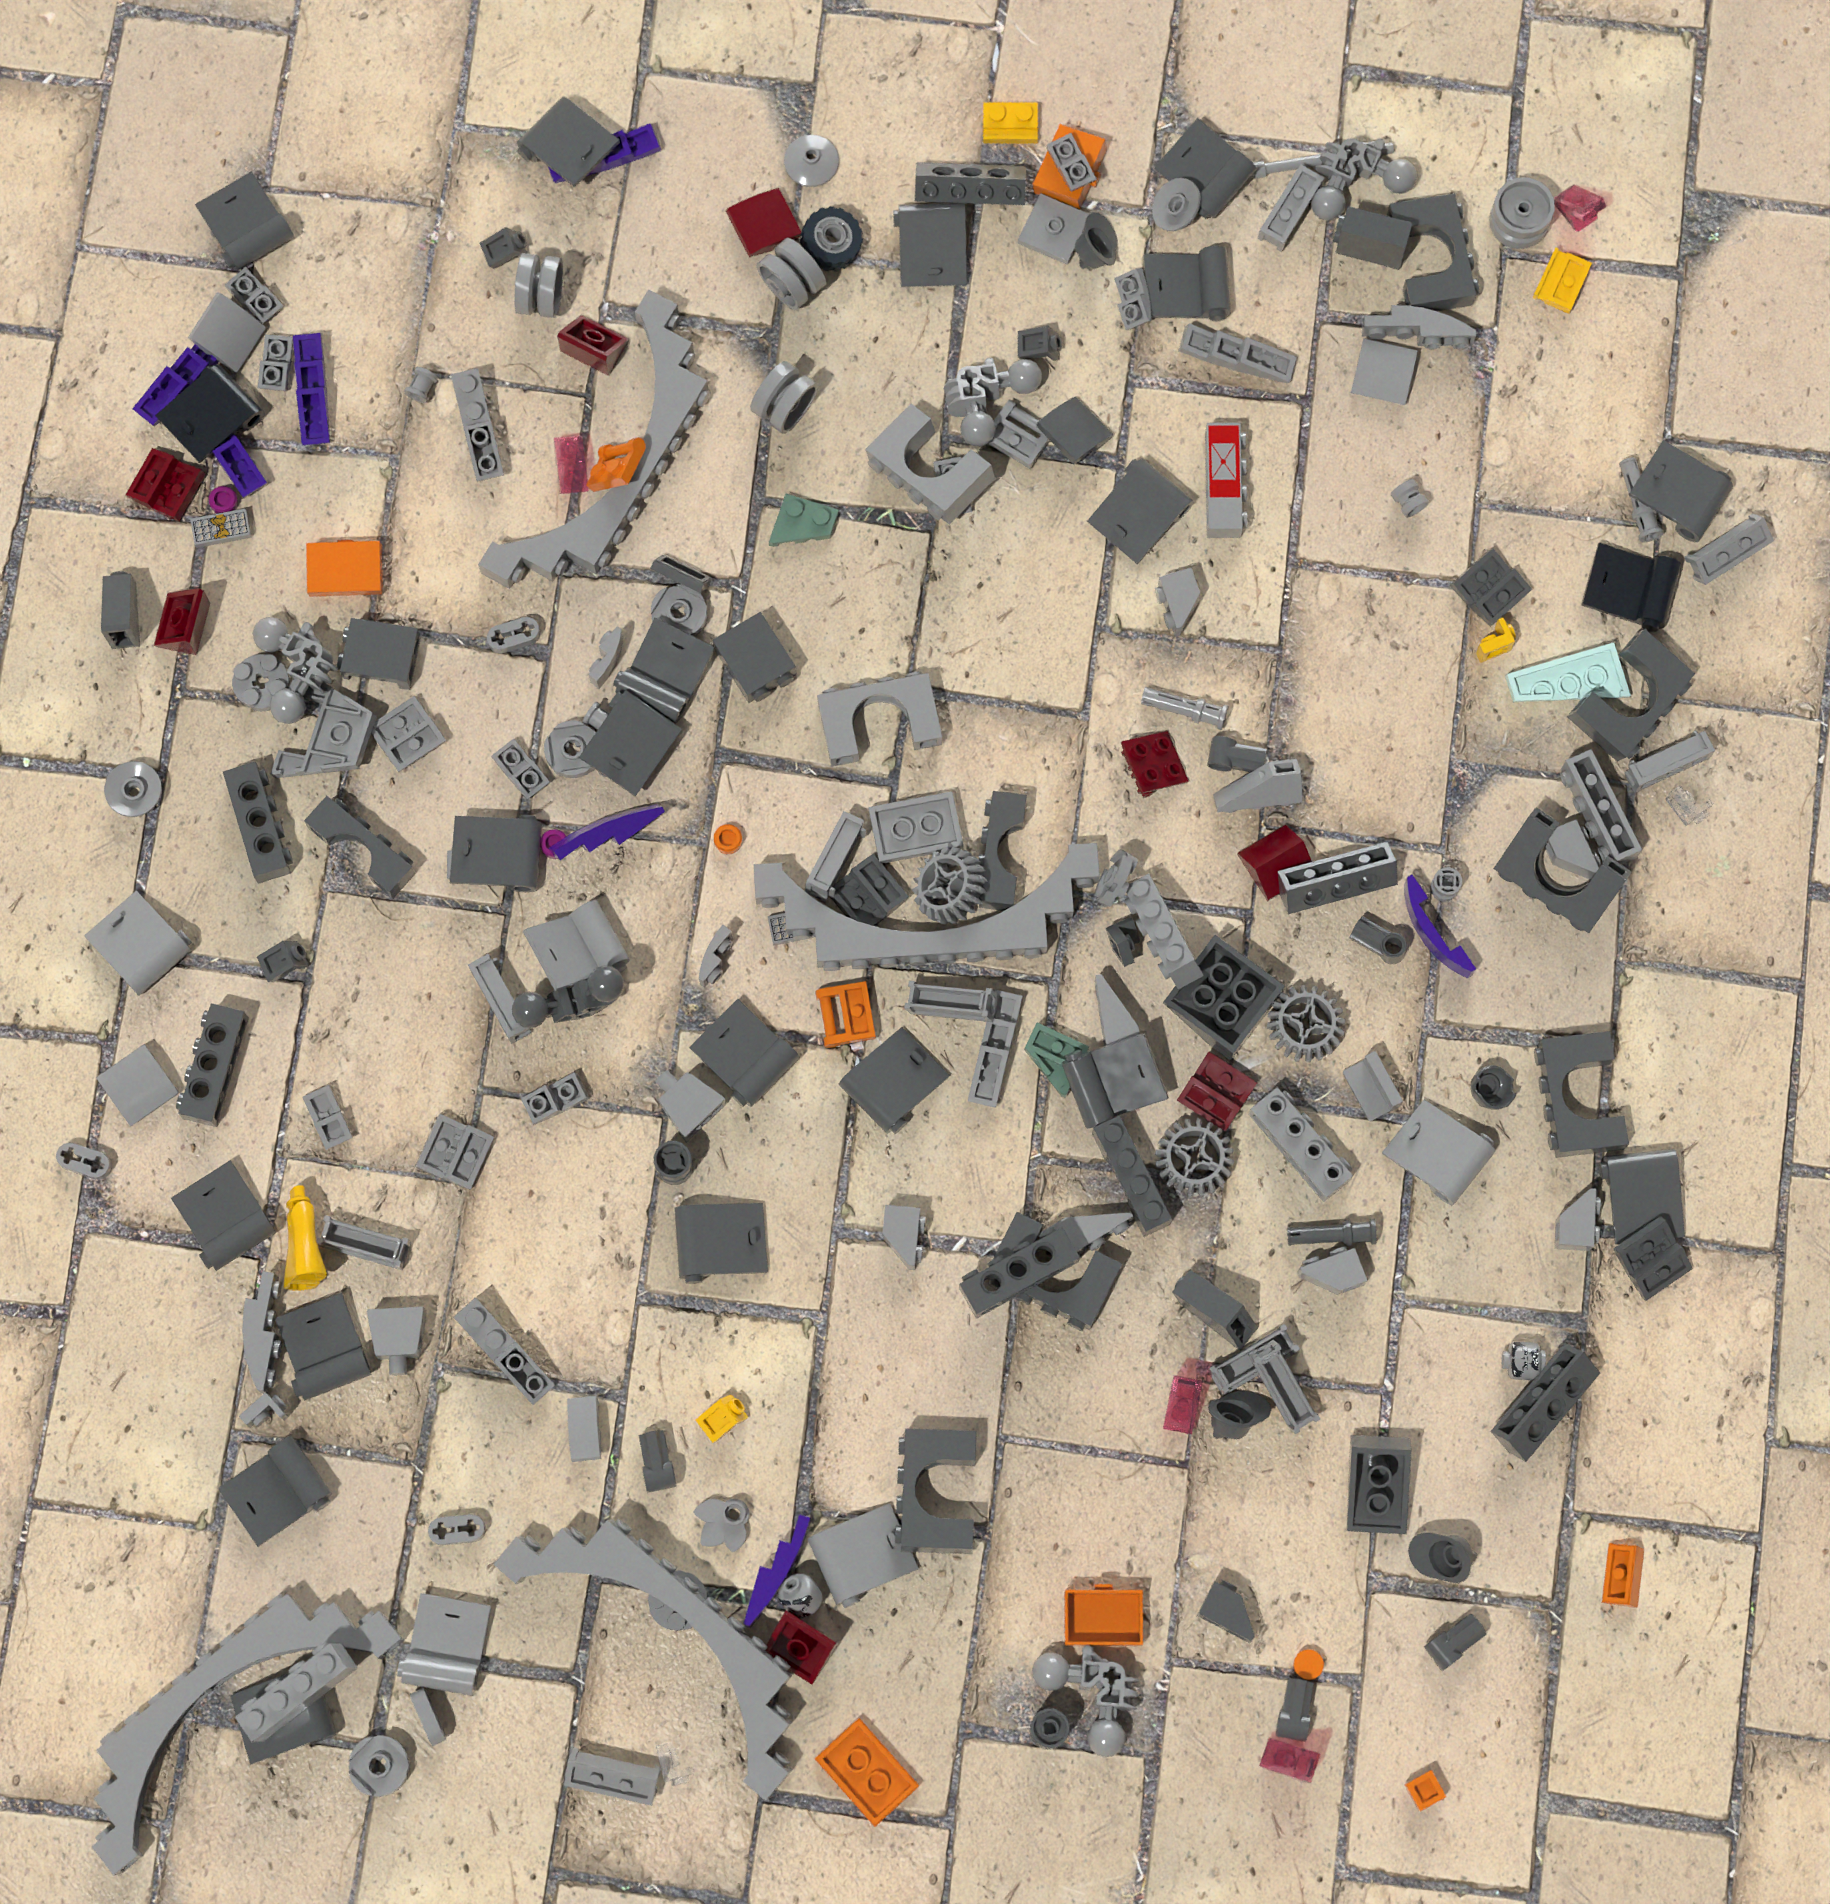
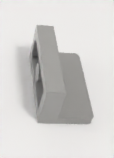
[1343,1051,1403,1122]

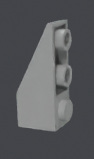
[1213,759,1302,813]
[1039,1213,1133,1259]

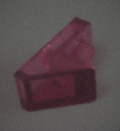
[1554,184,1606,232]
[1163,1375,1203,1434]
[1259,1738,1321,1783]

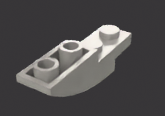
[1361,305,1476,349]
[451,368,504,482]
[242,1271,282,1394]
[453,1297,555,1405]

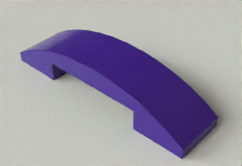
[1404,875,1476,978]

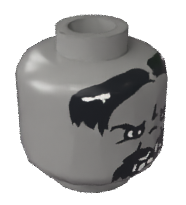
[1501,1342,1546,1380]
[778,1573,822,1618]

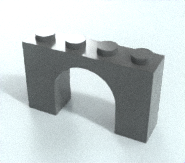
[1387,193,1479,311]
[1567,629,1695,761]
[1493,807,1632,933]
[1534,1031,1629,1158]
[987,1212,1122,1331]
[895,1428,976,1554]

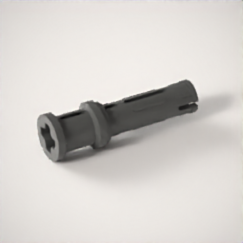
[1287,1219,1377,1246]

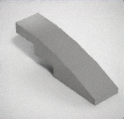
[1178,323,1297,384]
[968,990,1023,1108]

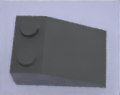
[1347,1435,1412,1534]

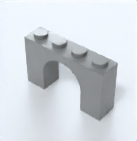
[865,403,995,525]
[817,672,942,767]

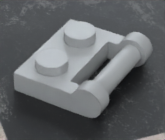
[988,400,1050,469]

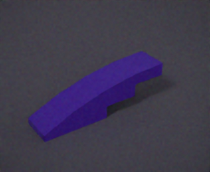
[548,123,662,183]
[293,333,330,446]
[132,344,220,427]
[212,434,267,498]
[549,804,665,860]
[743,1515,811,1628]

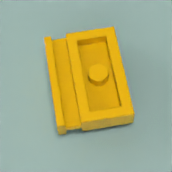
[983,102,1038,144]
[1533,247,1592,314]

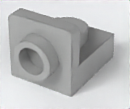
[239,1392,288,1428]

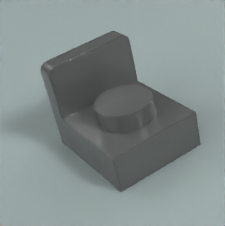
[480,227,528,269]
[1018,326,1062,361]
[1106,918,1140,967]
[257,941,309,982]

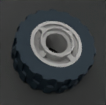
[799,206,863,272]

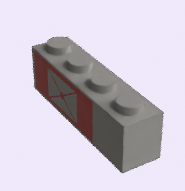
[1205,423,1247,538]

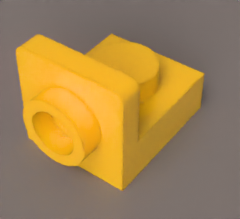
[1476,618,1516,663]
[695,1394,748,1443]

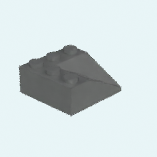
[1163,935,1285,1061]

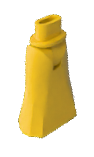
[284,1185,327,1291]

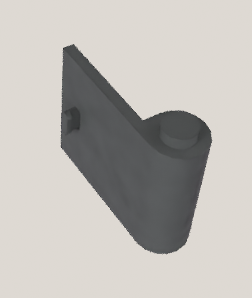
[517,96,620,188]
[1154,118,1257,219]
[195,171,294,271]
[893,203,967,287]
[1143,246,1231,321]
[1629,440,1733,542]
[1087,458,1193,565]
[613,618,716,723]
[579,690,682,796]
[450,815,542,893]
[689,999,800,1107]
[839,1027,950,1134]
[1062,1033,1169,1129]
[1599,1149,1685,1244]
[171,1160,277,1271]
[674,1203,768,1284]
[275,1293,372,1401]
[218,1436,332,1547]
[230,1673,336,1765]

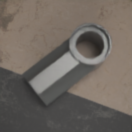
[1207,736,1267,772]
[1349,916,1407,964]
[639,1430,677,1493]
[1424,1614,1487,1671]
[1276,1678,1314,1742]

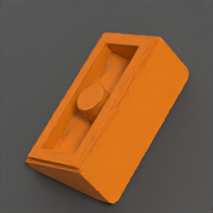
[1602,1543,1644,1608]

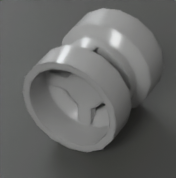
[1391,479,1429,518]
[1430,867,1462,902]

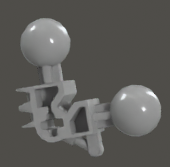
[1311,138,1417,221]
[943,358,1042,446]
[252,617,338,724]
[1032,1645,1139,1757]

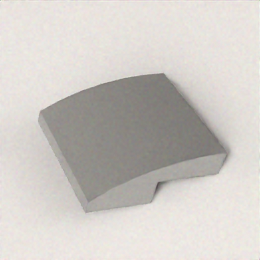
[188,292,266,373]
[1351,338,1418,405]
[371,696,446,772]
[96,1044,179,1126]
[414,1114,494,1190]

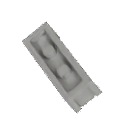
[1257,164,1324,252]
[1685,513,1774,585]
[1624,730,1715,793]
[805,811,866,902]
[468,954,532,1044]
[904,981,997,1022]
[317,1215,411,1271]
[1208,1324,1300,1396]
[1248,1340,1320,1434]
[564,1748,661,1806]

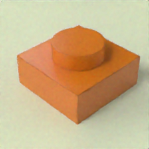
[1404,1770,1446,1812]

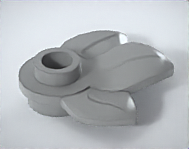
[693,1499,749,1552]

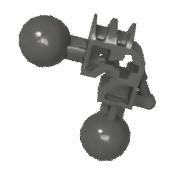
[512,966,624,1028]

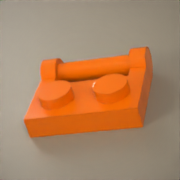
[586,437,646,492]
[815,981,876,1048]

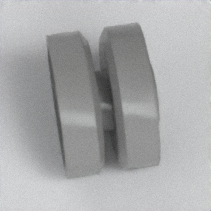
[1489,177,1555,249]
[757,238,826,310]
[514,253,563,318]
[750,361,818,434]

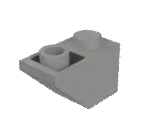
[1155,568,1200,637]
[1544,820,1601,880]
[1554,1188,1601,1251]
[882,1205,925,1270]
[1297,1246,1367,1295]

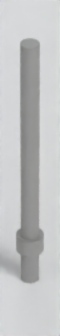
[1251,142,1394,179]

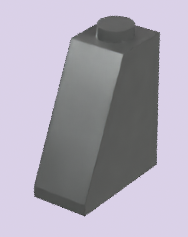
[101,571,140,649]
[1172,1270,1258,1350]

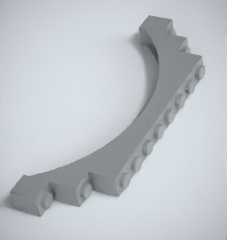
[478,290,710,589]
[753,843,1100,971]
[493,1519,793,1801]
[92,1594,405,1876]

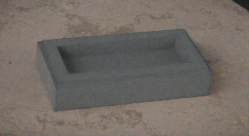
[650,554,712,593]

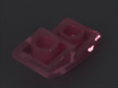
[553,435,589,494]

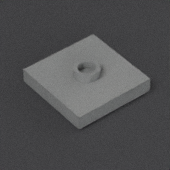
[1018,193,1089,265]

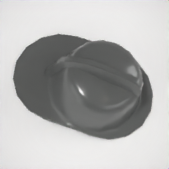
[1075,212,1117,269]
[1208,1391,1271,1440]
[1408,1533,1477,1583]

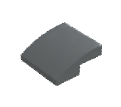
[1036,396,1113,465]
[1450,548,1532,626]
[830,854,909,926]
[1613,1216,1693,1301]

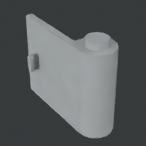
[84,891,192,996]
[523,900,630,991]
[1382,1100,1496,1206]
[807,1503,919,1608]
[397,1593,491,1696]

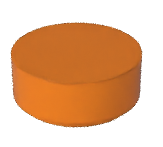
[713,824,742,854]
[1293,1649,1324,1681]

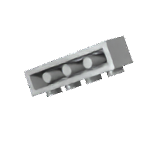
[1560,749,1642,865]
[1124,874,1204,989]
[1248,1087,1353,1202]
[235,1642,358,1742]

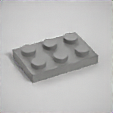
[868,792,963,864]

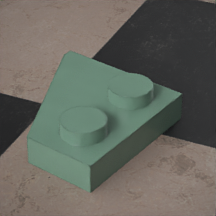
[769,494,839,547]
[1024,1022,1089,1098]

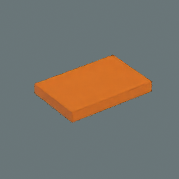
[815,1718,919,1827]

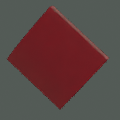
[726,188,801,257]
[126,448,206,522]
[1177,1051,1258,1132]

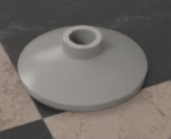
[784,135,839,187]
[1152,178,1200,231]
[104,761,162,817]

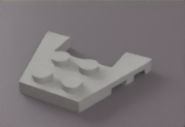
[271,683,376,778]

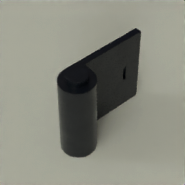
[155,365,264,463]
[1581,542,1681,632]

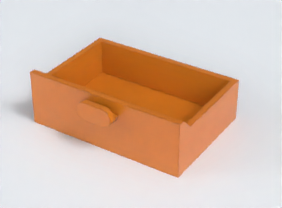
[1032,124,1107,210]
[306,540,383,597]
[1064,1584,1143,1646]

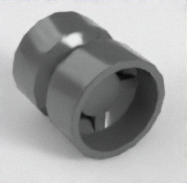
[654,1141,693,1185]
[1029,1708,1070,1750]

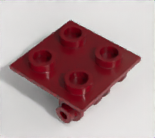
[1121,731,1189,798]

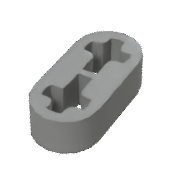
[487,617,540,654]
[56,1143,112,1180]
[428,1514,486,1546]
[410,1687,447,1746]

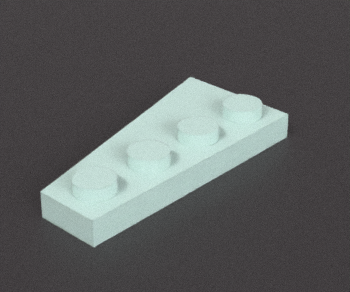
[1505,642,1631,702]

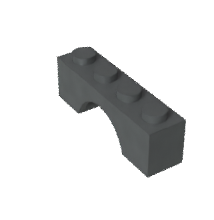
[979,791,1027,911]
[304,796,416,899]
[1092,1115,1172,1237]

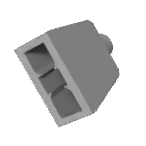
[655,1070,726,1142]
[367,1307,427,1376]

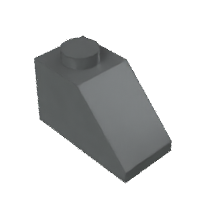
[1196,1580,1255,1644]

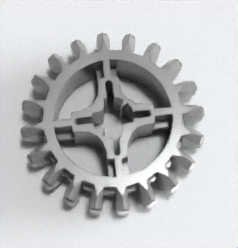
[912,847,988,924]
[1267,985,1345,1063]
[1155,1119,1234,1197]

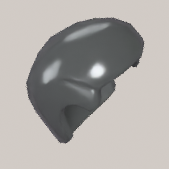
[1470,1065,1516,1110]

